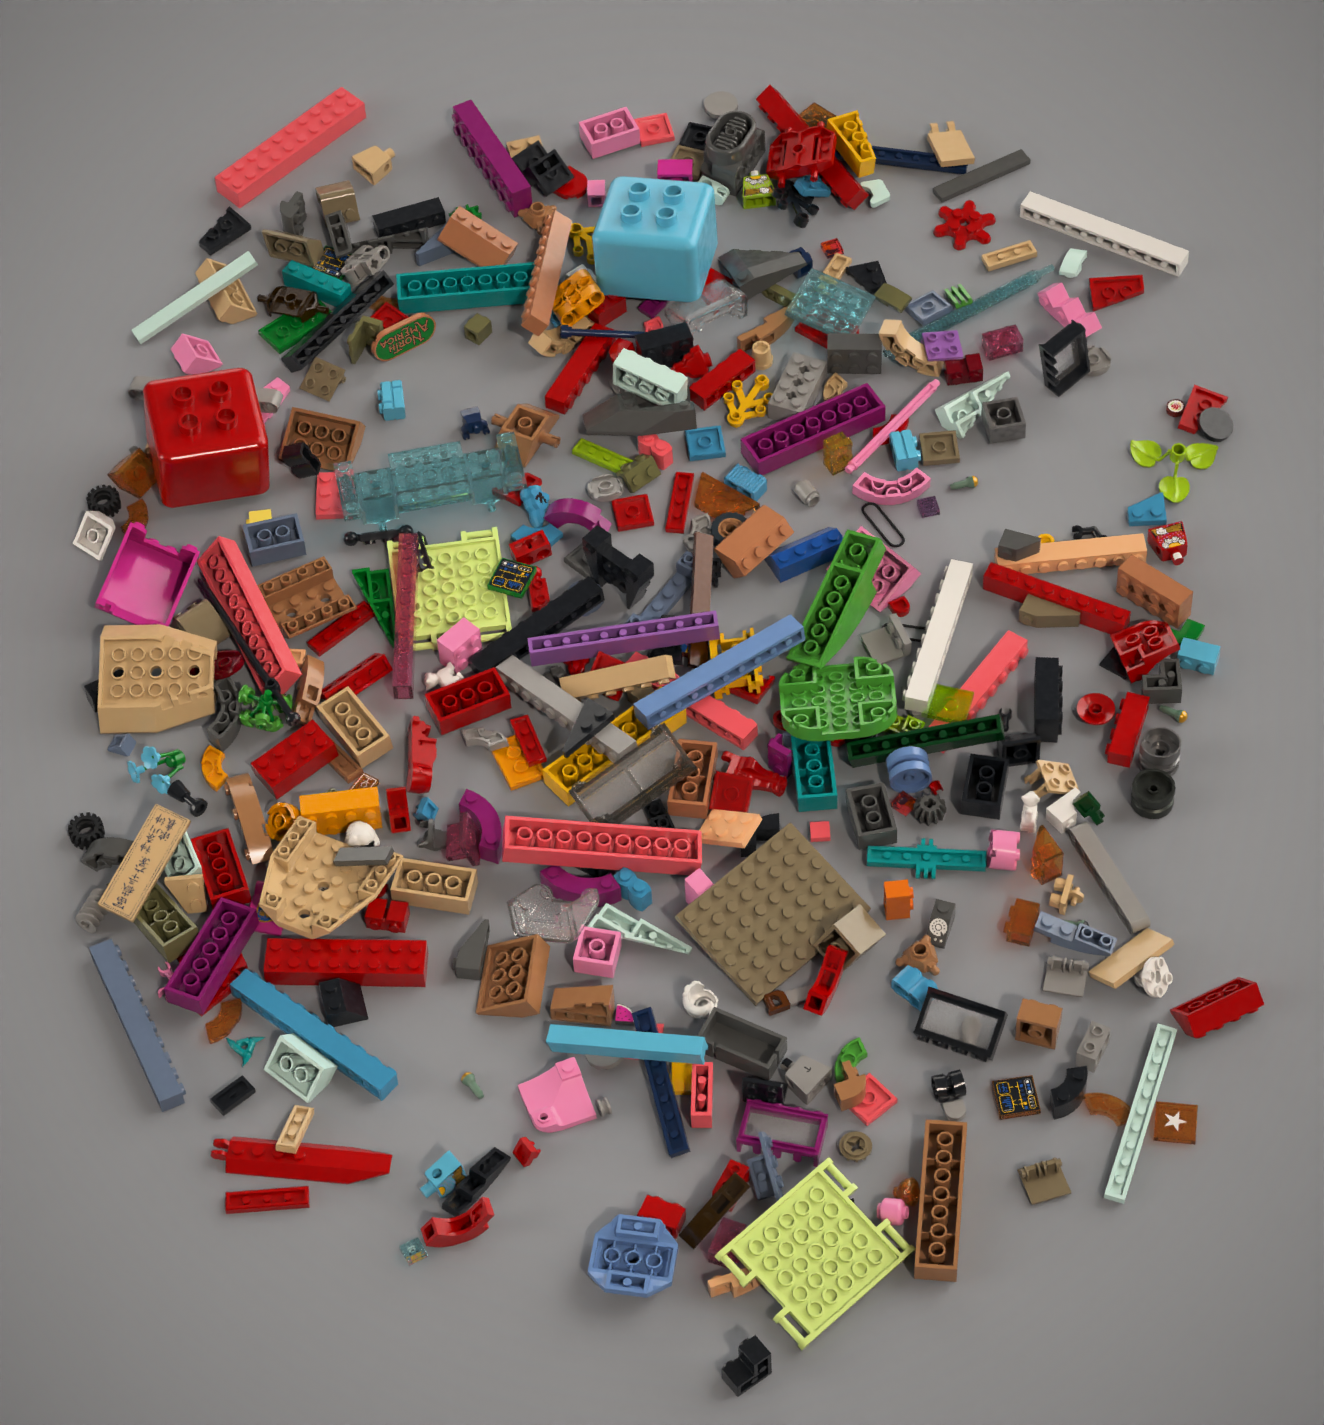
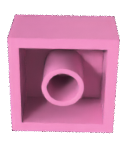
[437,617,482,674]
[573,926,622,978]

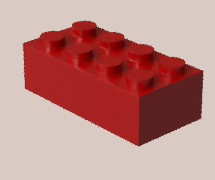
[425,667,512,735]
[250,719,339,800]
[191,828,251,910]

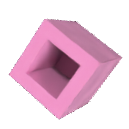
[587,180,606,208]

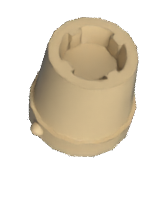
[751,341,773,370]

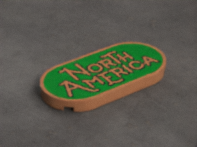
[371,313,436,361]

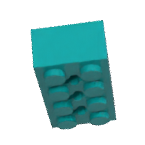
[791,735,838,812]

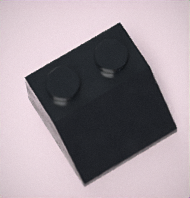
[997,732,1041,767]
[319,978,368,1027]

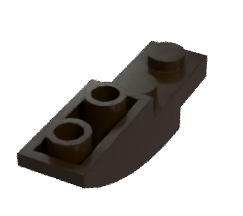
[678,1172,751,1249]

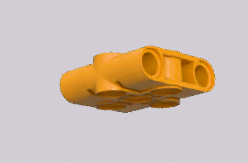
[552,269,605,327]

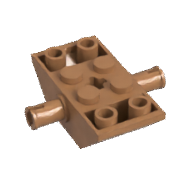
[491,403,561,467]

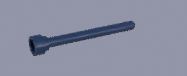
[560,324,645,339]

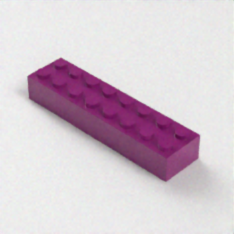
[452,99,532,218]
[740,383,886,475]

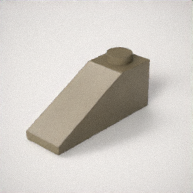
[1019,594,1081,628]

